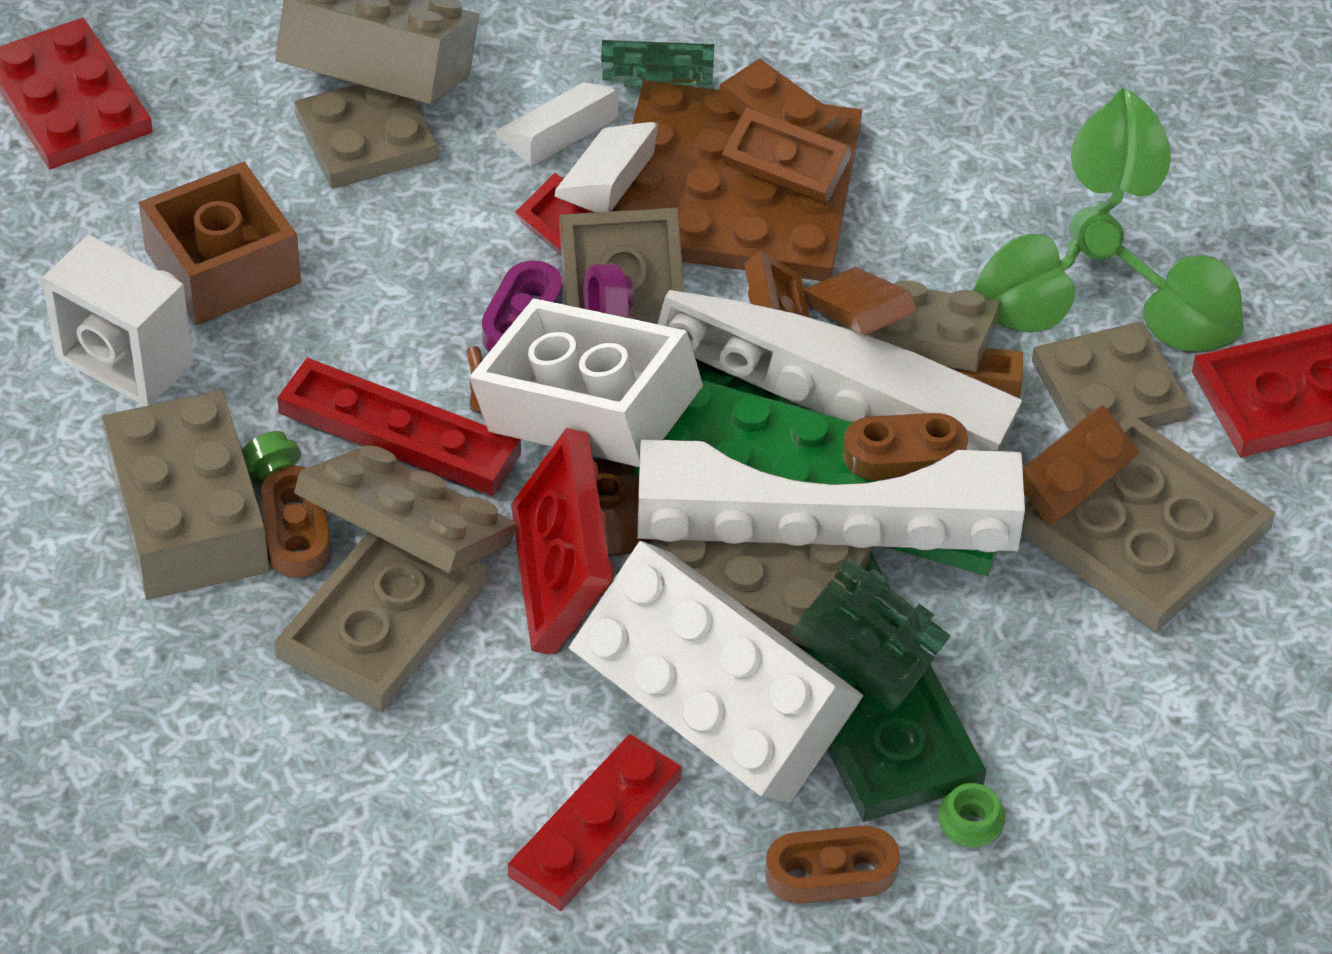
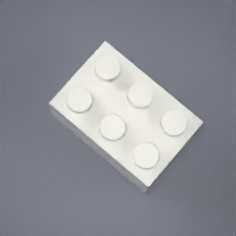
[469,298,703,467]

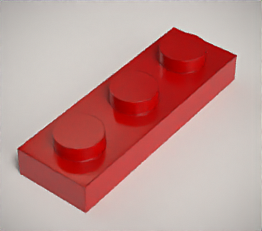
[508,733,682,911]

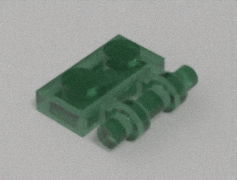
[601,40,715,87]
[790,557,951,712]

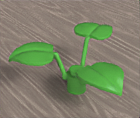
[973,88,1244,352]

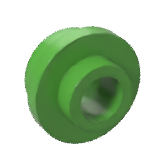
[242,431,301,484]
[938,783,1005,848]

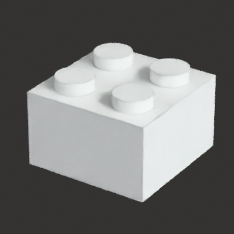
[42,234,193,406]

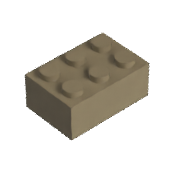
[275,0,480,104]
[102,390,269,600]

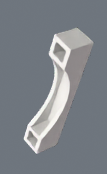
[637,439,1025,552]

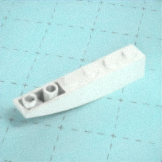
[658,290,1022,451]

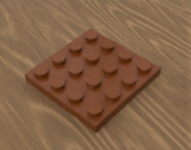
[611,80,863,281]

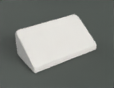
[496,82,619,167]
[555,122,658,212]

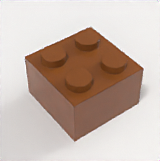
[138,161,301,325]

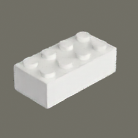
[568,541,864,803]

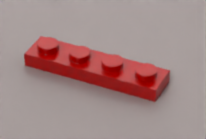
[277,357,521,496]

